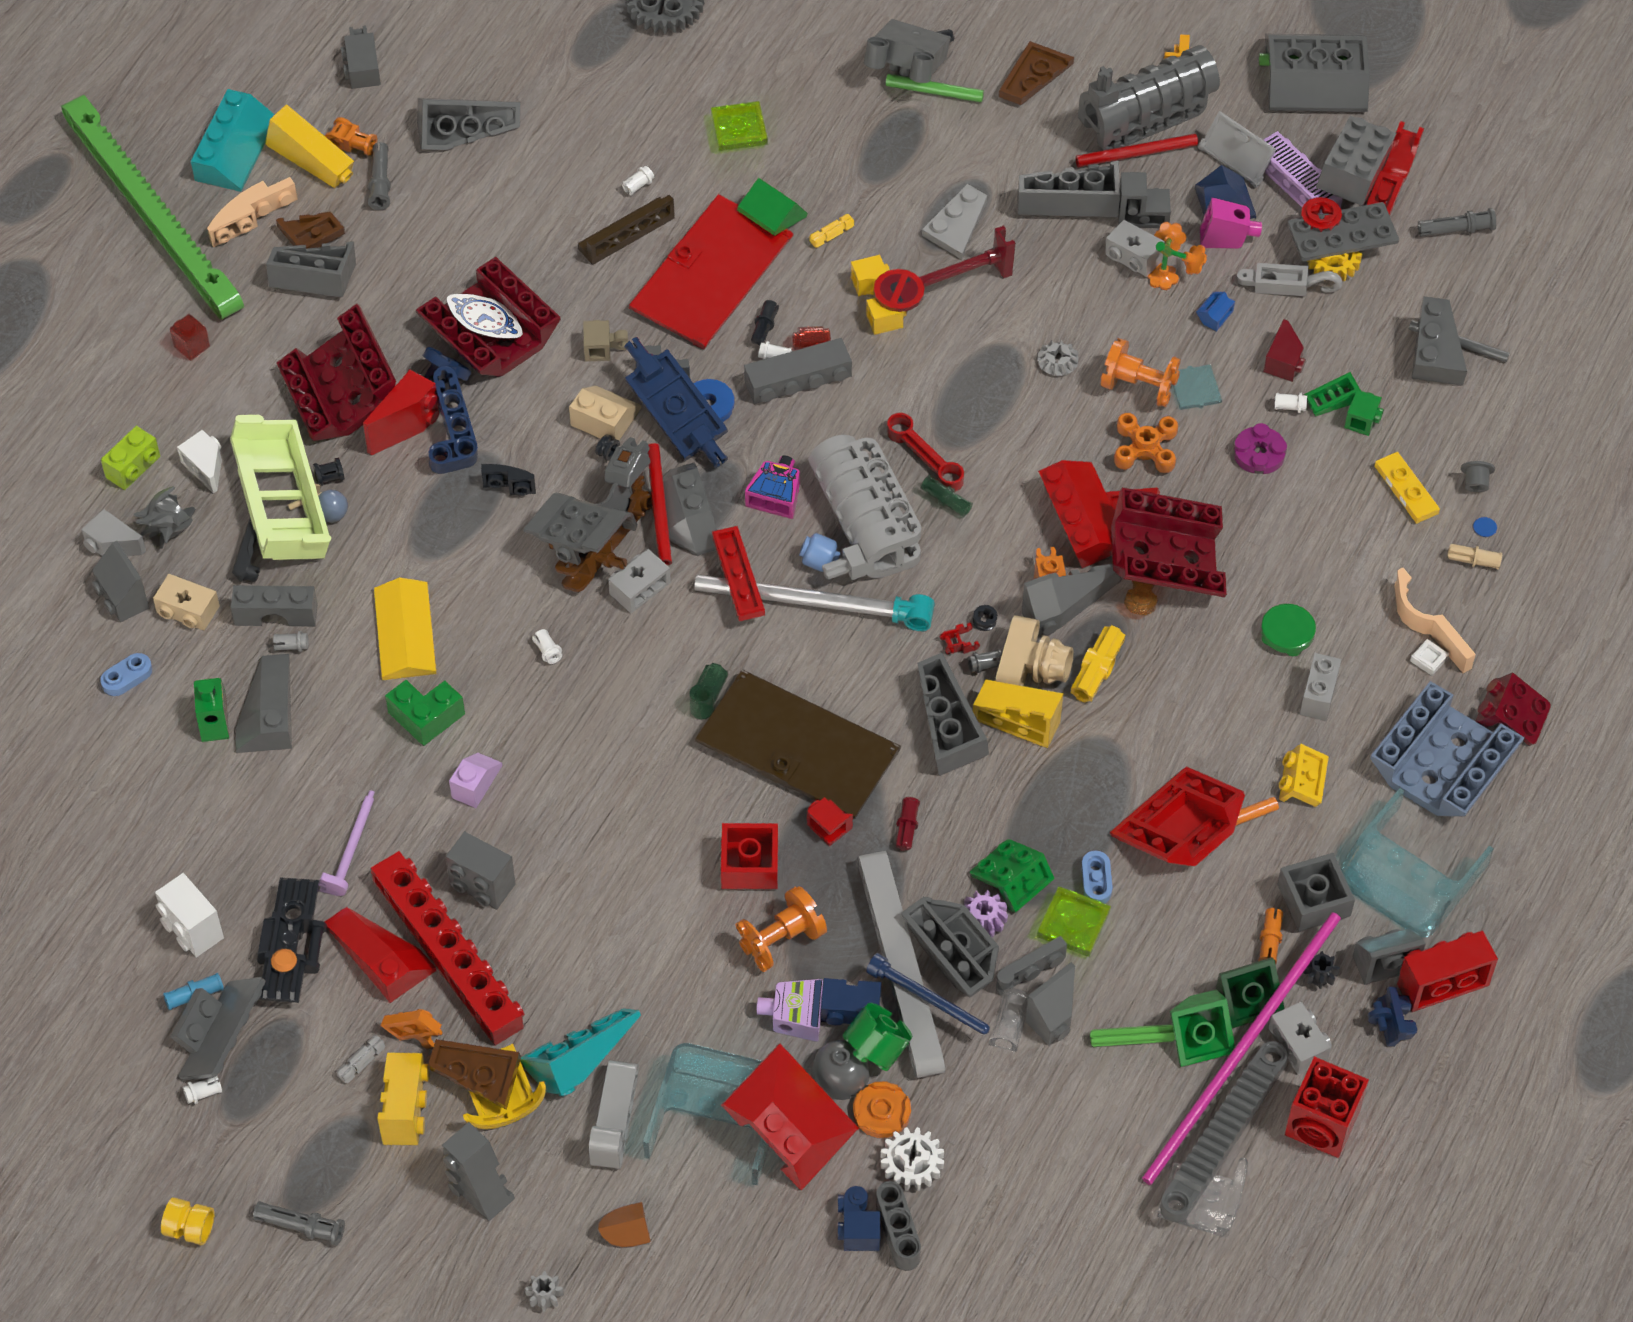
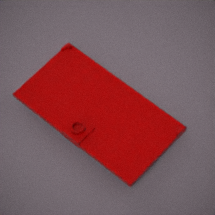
[629,194,794,349]

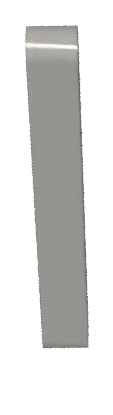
[857,850,945,1078]

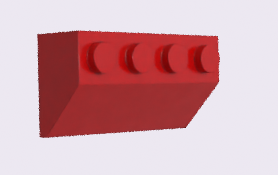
[1038,460,1115,569]

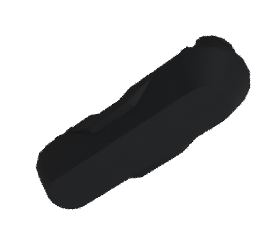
[232,518,260,583]

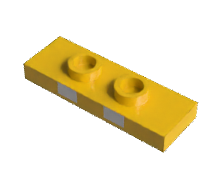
[1374,452,1440,524]

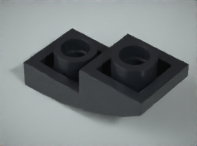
[481,464,536,496]

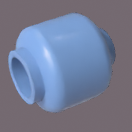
[799,533,840,572]

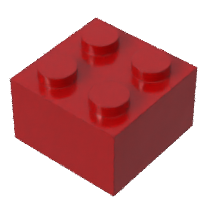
[721,823,778,889]

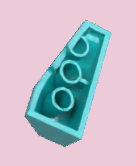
[520,1008,641,1096]

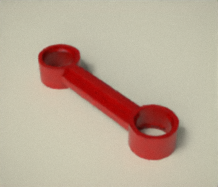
[887,413,964,492]

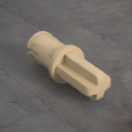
[1447,544,1502,570]

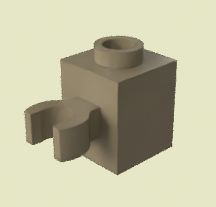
[583,320,628,361]

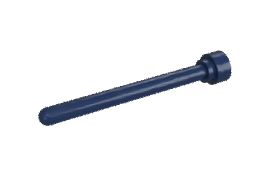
[866,953,990,1035]

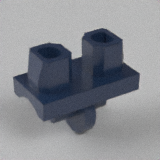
[1367,987,1418,1047]

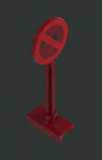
[873,225,1016,312]

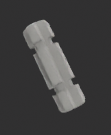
[336,1035,385,1083]

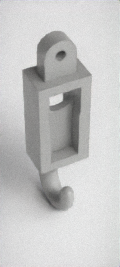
[1237,263,1343,296]

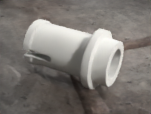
[621,166,654,196]
[758,341,792,360]
[1275,393,1307,413]
[532,629,562,664]
[183,1076,222,1104]

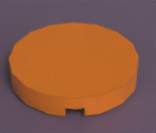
[853,1081,911,1138]

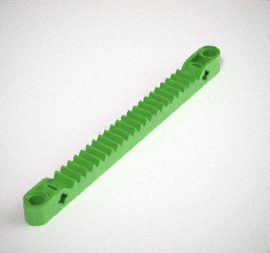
[61,95,244,320]

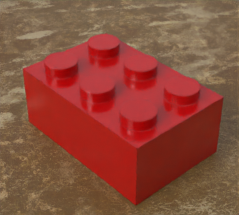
[1397,930,1498,1012]

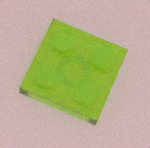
[711,101,768,151]
[1037,886,1111,957]

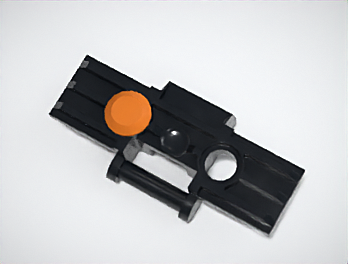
[257,877,327,1003]

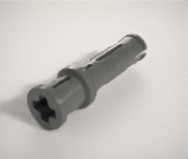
[368,142,391,210]
[1418,208,1496,237]
[253,1201,345,1246]

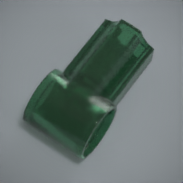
[689,662,728,720]

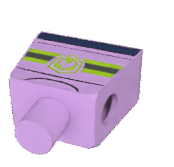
[757,979,823,1041]

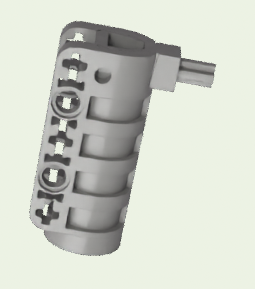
[809,435,921,580]

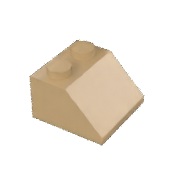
[569,386,641,440]

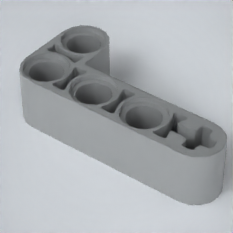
[589,1060,639,1169]

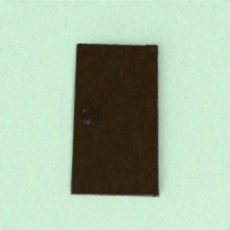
[695,669,901,820]

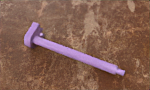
[319,790,375,896]

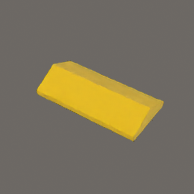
[374,577,437,680]

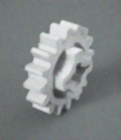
[881,1127,944,1191]

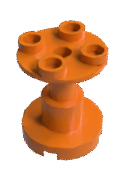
[1101,338,1181,407]
[735,886,827,972]

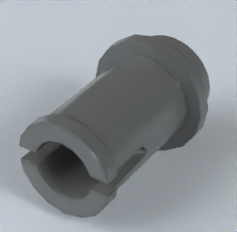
[967,649,1002,674]

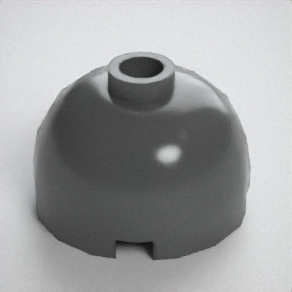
[812,1040,870,1100]

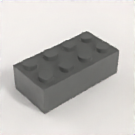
[1316,116,1397,206]

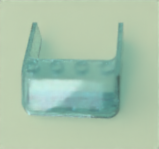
[1340,788,1494,937]
[643,1043,770,1186]

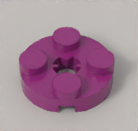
[1234,423,1287,474]

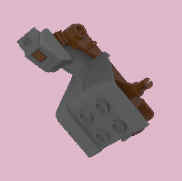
[523,437,653,592]

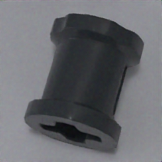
[313,457,345,486]

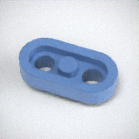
[101,653,152,696]
[1081,851,1113,905]

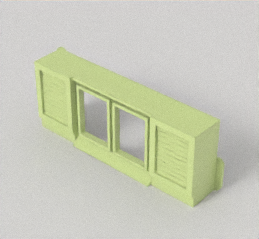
[230,415,331,560]

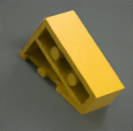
[972,680,1063,748]
[377,1053,429,1145]

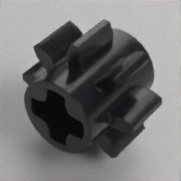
[1303,951,1340,989]

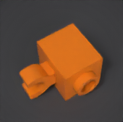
[1034,547,1066,579]

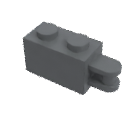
[341,25,381,89]

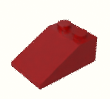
[363,370,439,455]

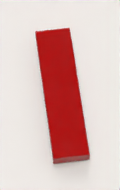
[712,525,765,621]

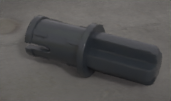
[751,300,779,346]

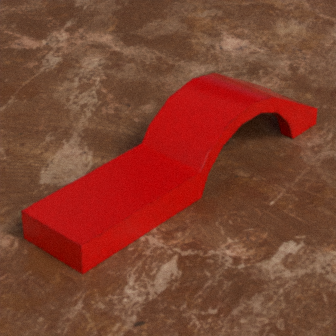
[1366,121,1424,216]

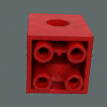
[1285,1056,1369,1158]

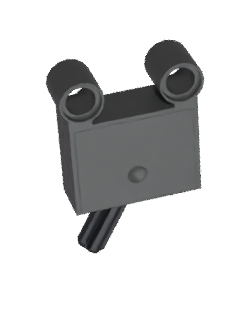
[863,19,955,83]

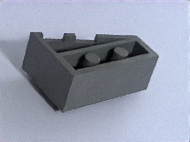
[1412,296,1467,386]
[442,1122,515,1221]

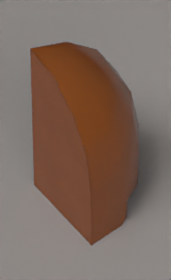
[598,1202,651,1247]

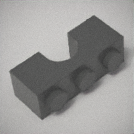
[231,585,318,627]

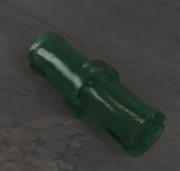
[920,475,973,517]

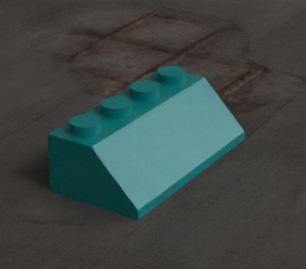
[191,89,275,192]

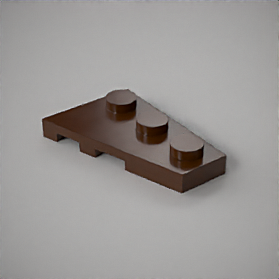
[999,41,1074,105]
[428,1039,521,1110]

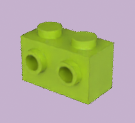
[101,425,161,490]

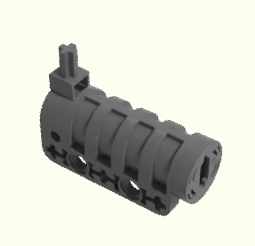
[1078,45,1220,150]

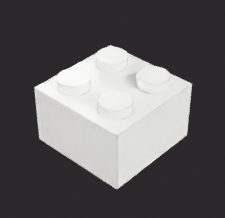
[155,873,224,958]

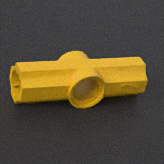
[1071,625,1125,703]

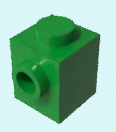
[1344,389,1384,436]

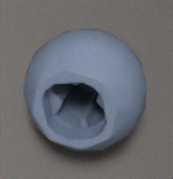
[318,490,348,523]

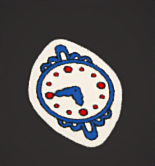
[447,294,522,338]

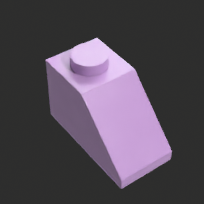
[449,753,503,808]

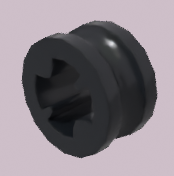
[595,434,620,461]
[973,605,998,631]

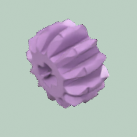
[964,890,1008,937]

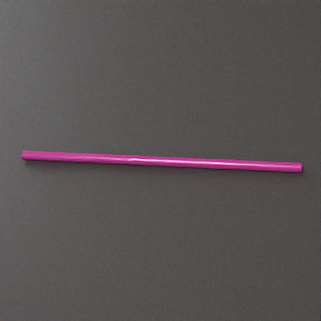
[1142,912,1341,1185]

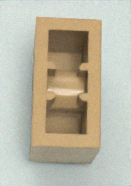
[153,574,220,631]

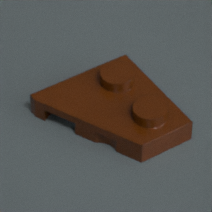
[276,212,345,249]

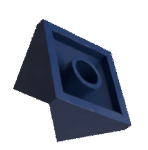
[1195,165,1256,219]

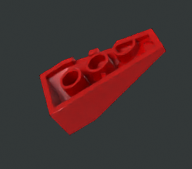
[324,907,437,1003]

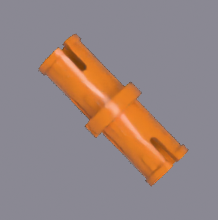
[1258,908,1284,965]

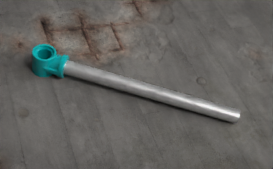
[695,575,935,631]

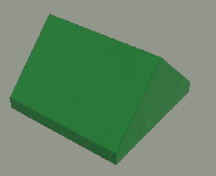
[737,177,808,236]

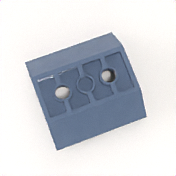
[1370,681,1524,816]

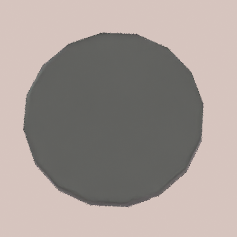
[1460,461,1495,492]

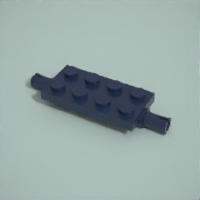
[624,337,728,468]

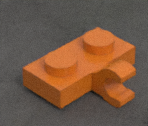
[380,1009,443,1049]

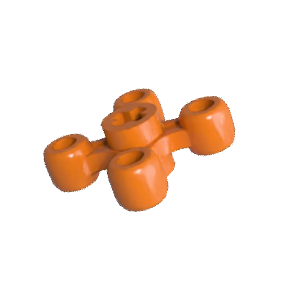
[1114,413,1178,473]

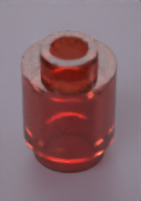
[792,326,831,350]

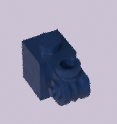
[838,1186,880,1251]

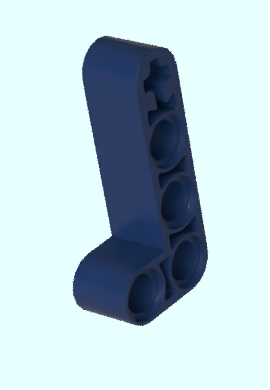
[428,366,478,474]

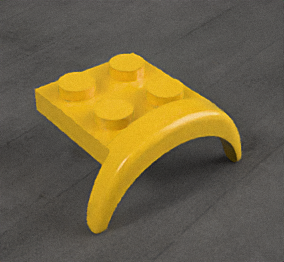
[463,1044,546,1129]

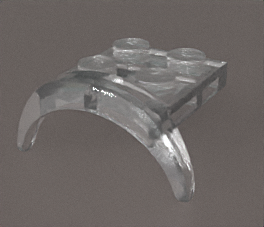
[1157,1158,1248,1238]

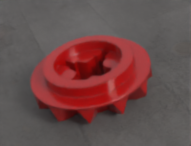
[1301,197,1342,232]

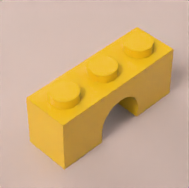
[851,255,907,335]

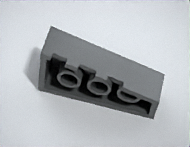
[917,653,989,776]

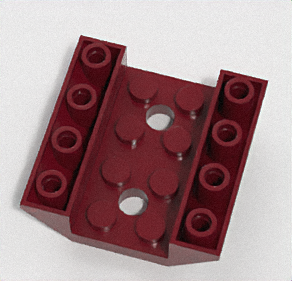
[416,256,561,376]
[276,303,396,441]
[1111,487,1227,598]

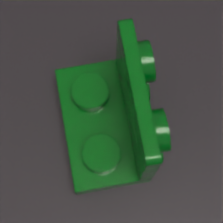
[970,839,1055,913]

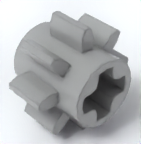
[525,1271,564,1312]

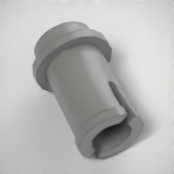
[273,631,309,652]

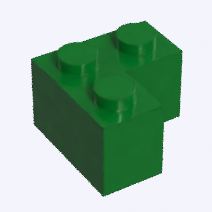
[385,680,465,746]

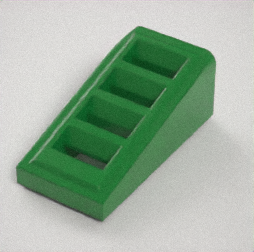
[1304,372,1361,417]

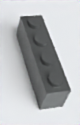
[744,338,852,404]

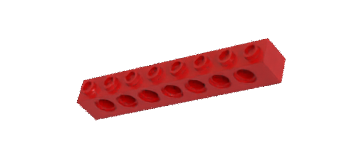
[371,851,525,1046]

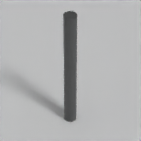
[1409,320,1510,362]

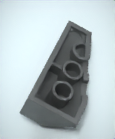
[417,98,520,150]
[1022,564,1121,637]
[236,654,292,753]

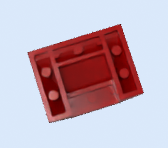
[1110,766,1245,866]
[721,1043,859,1190]

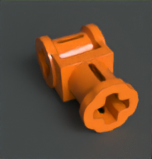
[325,117,377,156]

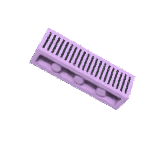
[1264,131,1342,214]

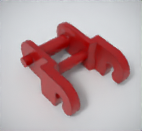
[939,623,980,654]

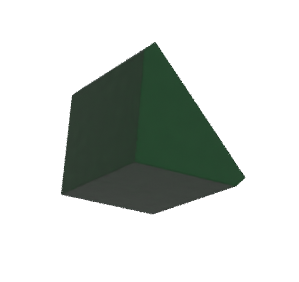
[1216,957,1285,1028]

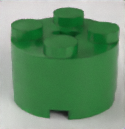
[843,1003,913,1071]

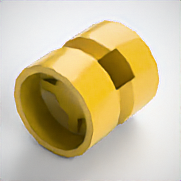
[161,1197,215,1245]

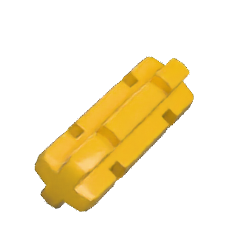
[809,214,854,248]

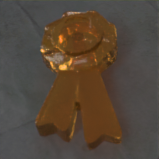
[1124,581,1158,616]

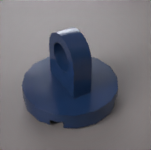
[422,347,471,391]

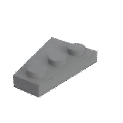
[922,184,987,260]

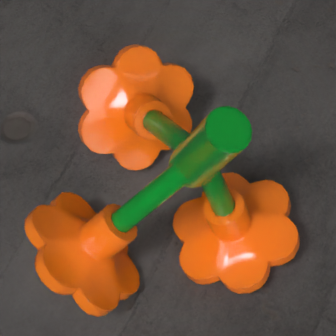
[1147,222,1207,290]

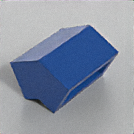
[1196,292,1235,332]

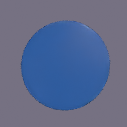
[1473,517,1497,537]

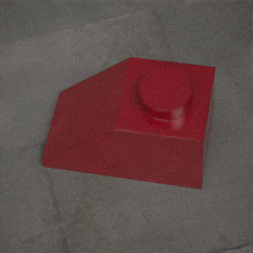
[1264,319,1306,382]

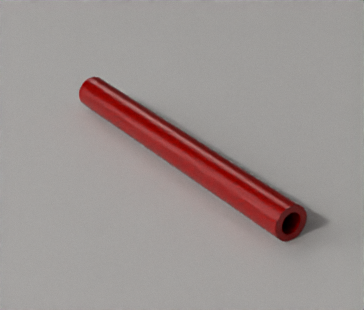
[1075,134,1198,168]
[647,443,672,566]

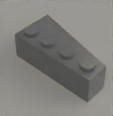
[1017,161,1120,217]

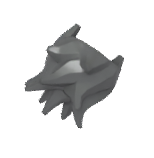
[133,486,196,549]

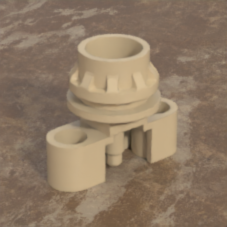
[995,615,1074,686]

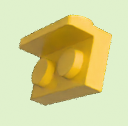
[1279,744,1329,807]

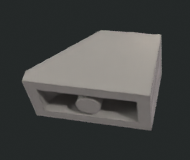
[81,509,146,556]

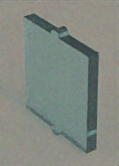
[1172,365,1222,410]

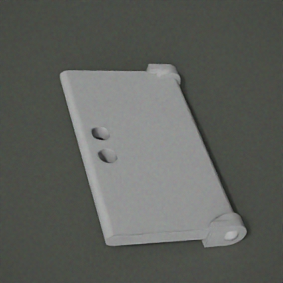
[1198,111,1276,188]

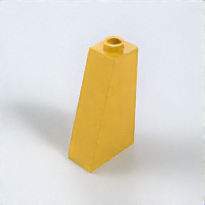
[265,104,354,188]

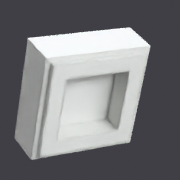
[1410,639,1449,676]

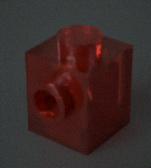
[170,314,210,361]

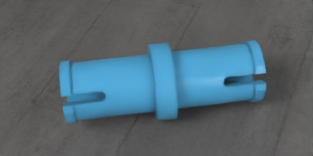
[163,973,224,1010]

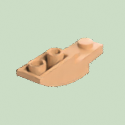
[207,177,298,247]

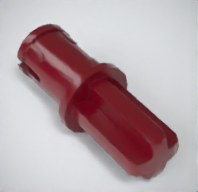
[895,797,920,851]

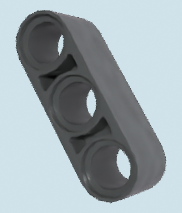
[876,1181,921,1271]

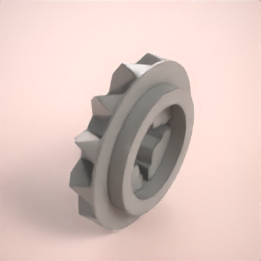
[1037,340,1079,376]

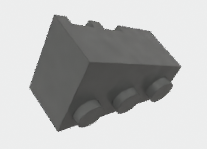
[266,241,356,297]

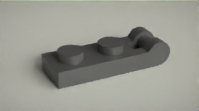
[996,936,1067,997]

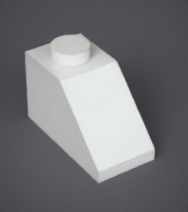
[177,430,222,493]

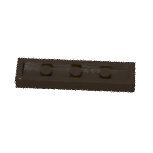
[578,194,675,265]

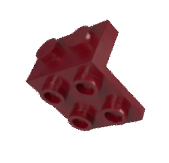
[1475,672,1551,746]

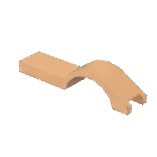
[1394,568,1476,673]

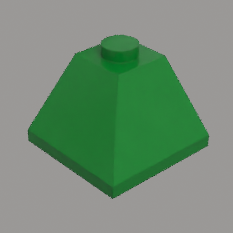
[1170,989,1235,1067]

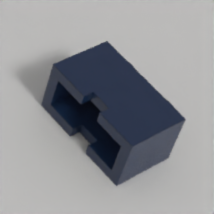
[821,978,881,1026]

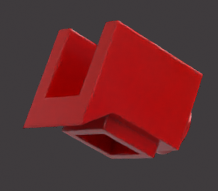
[807,797,853,846]

